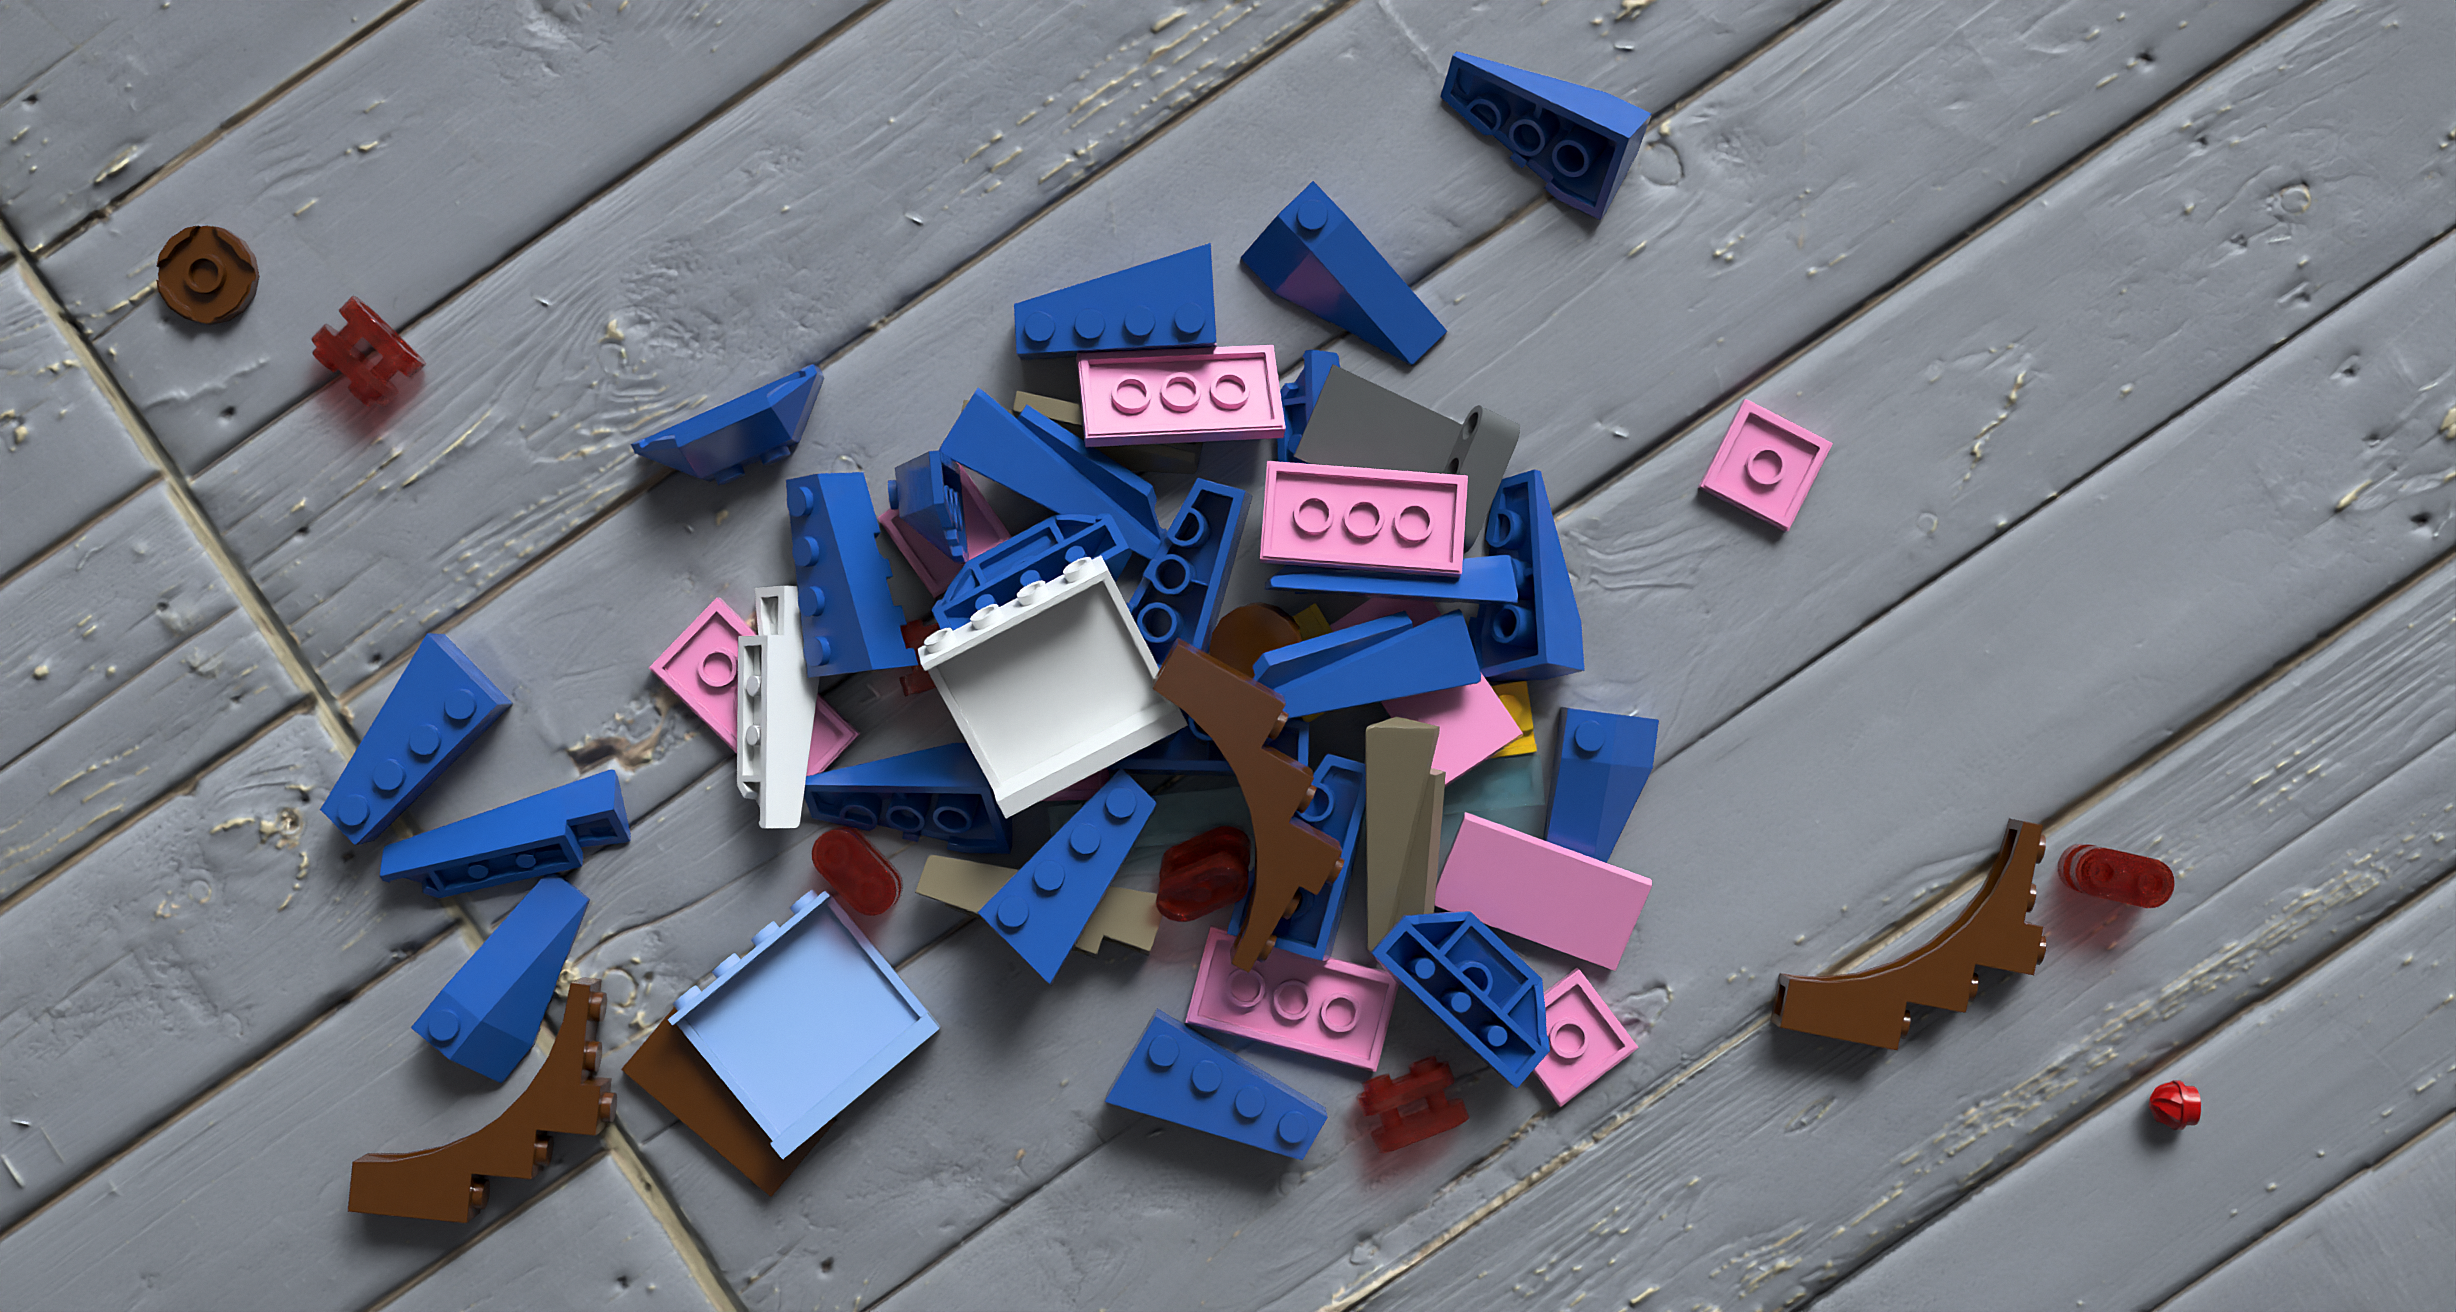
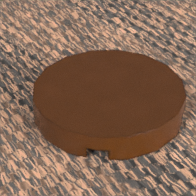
[156,225,260,325]
[1209,602,1302,679]

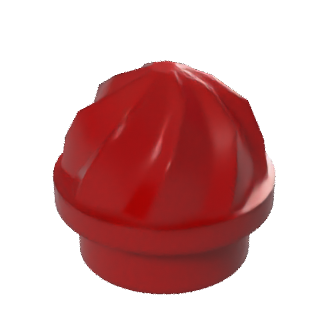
[2149,1080,2201,1130]

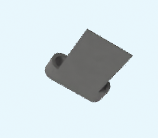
[1294,364,1520,554]

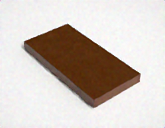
[621,1007,837,1197]

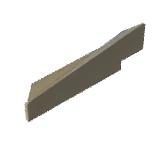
[915,855,1167,959]

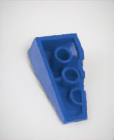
[1440,51,1652,220]
[1241,181,1447,366]
[888,450,969,564]
[1468,469,1585,682]
[804,743,1012,854]
[1227,754,1366,961]
[411,872,590,1083]

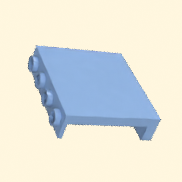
[668,889,941,1159]

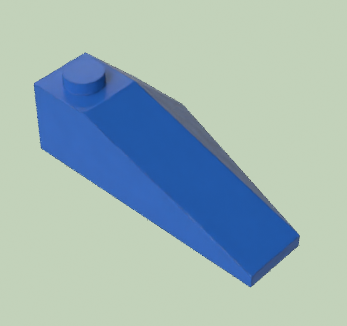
[1543,707,1659,863]

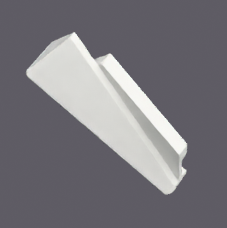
[737,586,820,828]

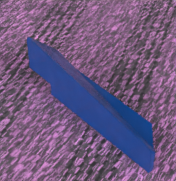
[939,388,1167,560]

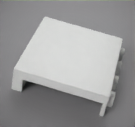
[918,556,1188,818]

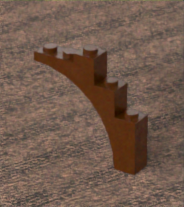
[1153,637,1345,973]
[1770,818,2046,1051]
[348,977,617,1223]

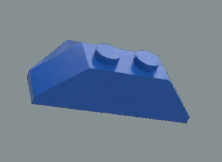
[631,364,824,486]
[931,513,1132,631]
[1370,911,1550,1089]

